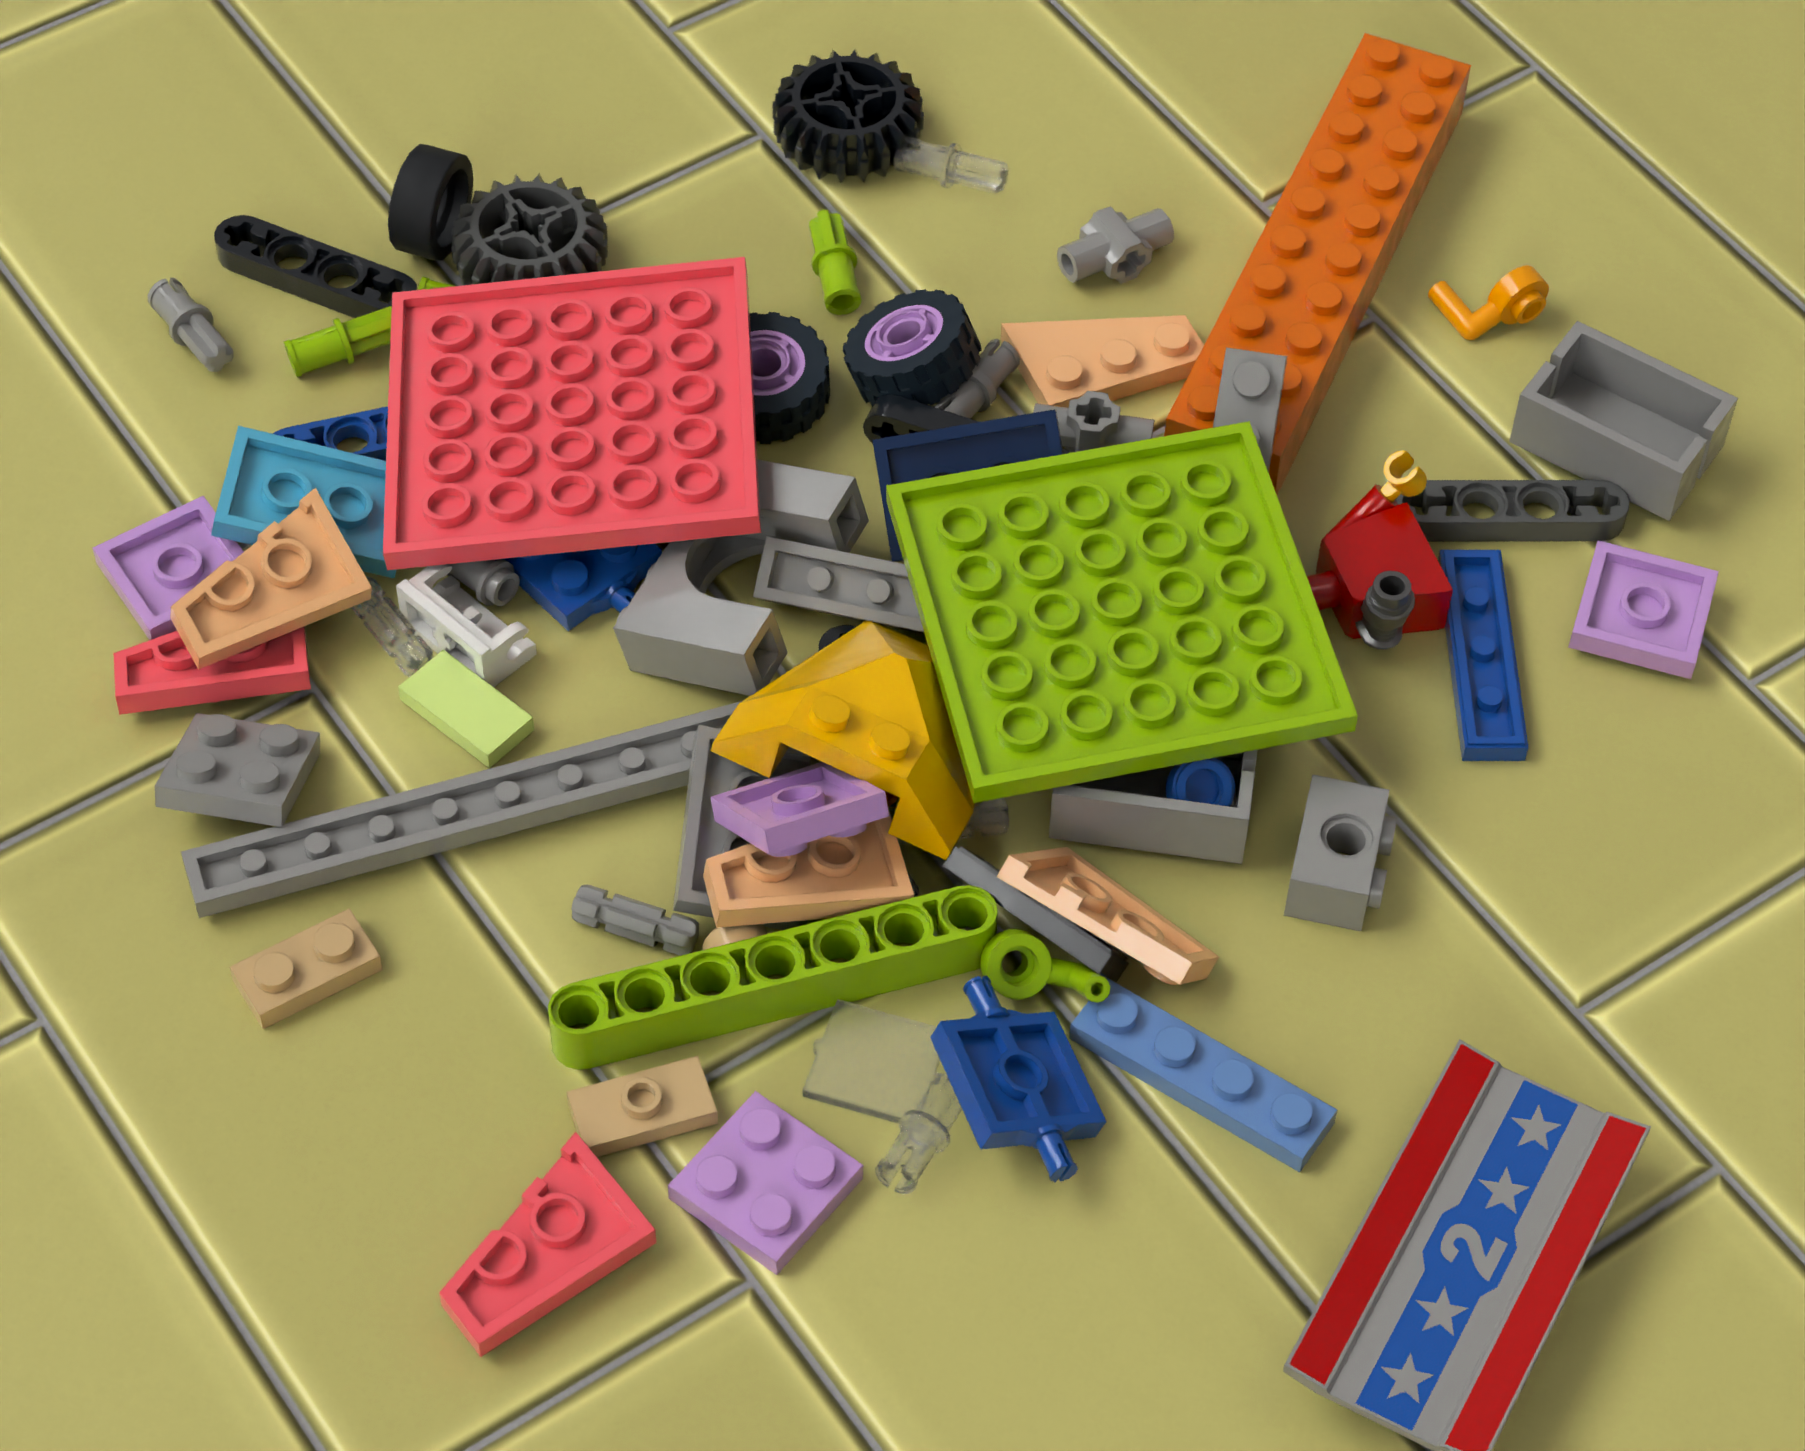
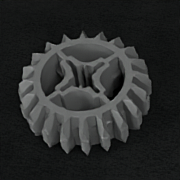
[451,173,608,285]

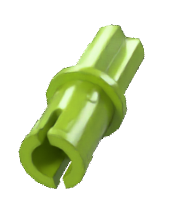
[809,209,862,315]
[284,306,392,377]

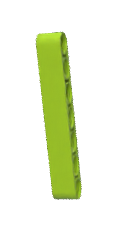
[548,885,998,1070]

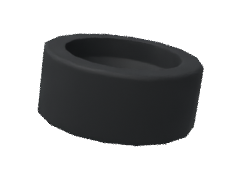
[388,144,474,260]

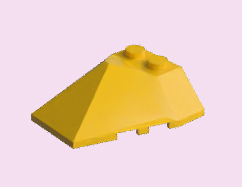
[711,621,974,860]

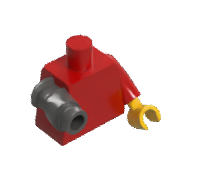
[1307,450,1453,649]

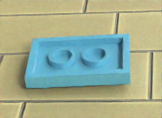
[211,426,397,578]

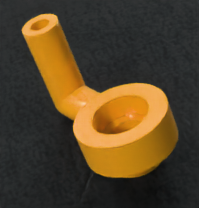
[1428,265,1549,340]

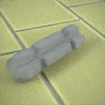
[571,884,699,956]

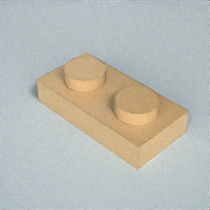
[230,908,383,1029]

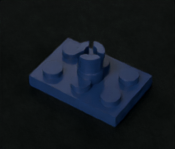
[872,409,1063,562]

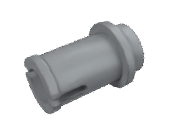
[447,559,520,606]

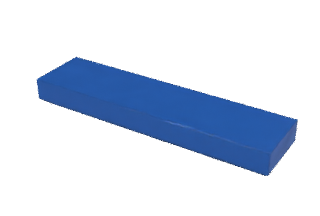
[1438,550,1528,761]

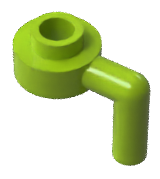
[980,929,1110,1003]

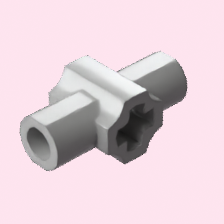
[1057,206,1174,284]
[1033,391,1155,453]

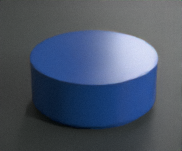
[1166,758,1235,806]

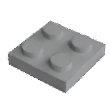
[155,713,320,827]

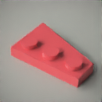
[113,626,311,715]
[439,1132,656,1357]

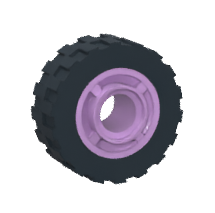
[843,289,982,406]
[750,312,830,444]

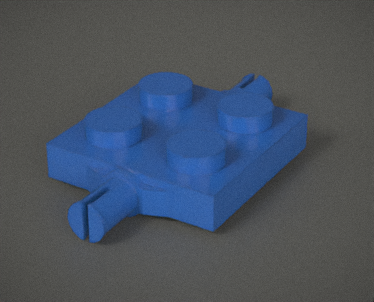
[495,544,662,631]
[930,976,1107,1182]

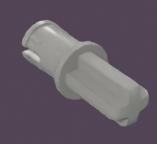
[148,278,233,372]

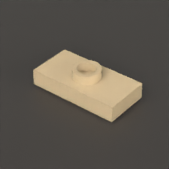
[567,1056,718,1157]

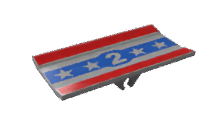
[1283,1039,1651,1451]

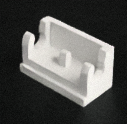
[396,564,537,687]

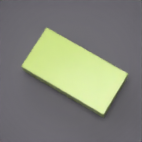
[398,649,534,769]

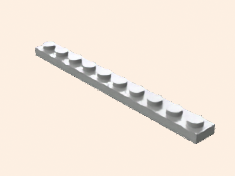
[181,701,742,918]

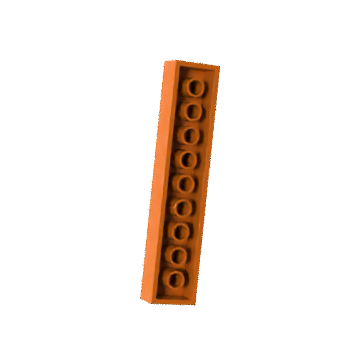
[1164,33,1471,495]

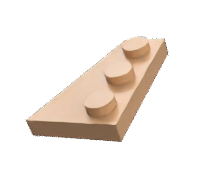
[1001,315,1204,408]
[170,487,372,670]
[703,809,914,928]
[997,847,1219,985]

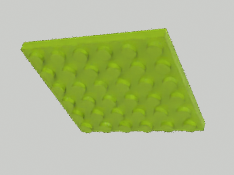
[886,421,1358,803]

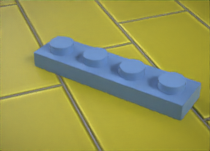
[1069,978,1337,1172]

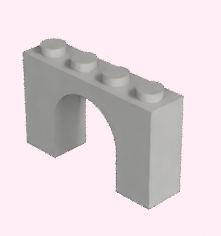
[613,460,869,696]

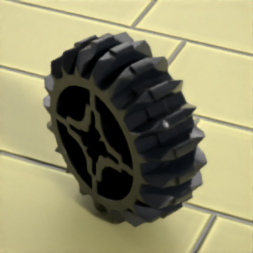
[772,49,924,183]

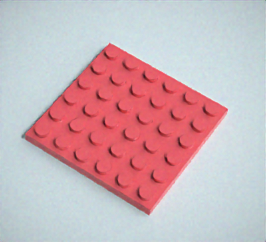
[383,257,761,570]

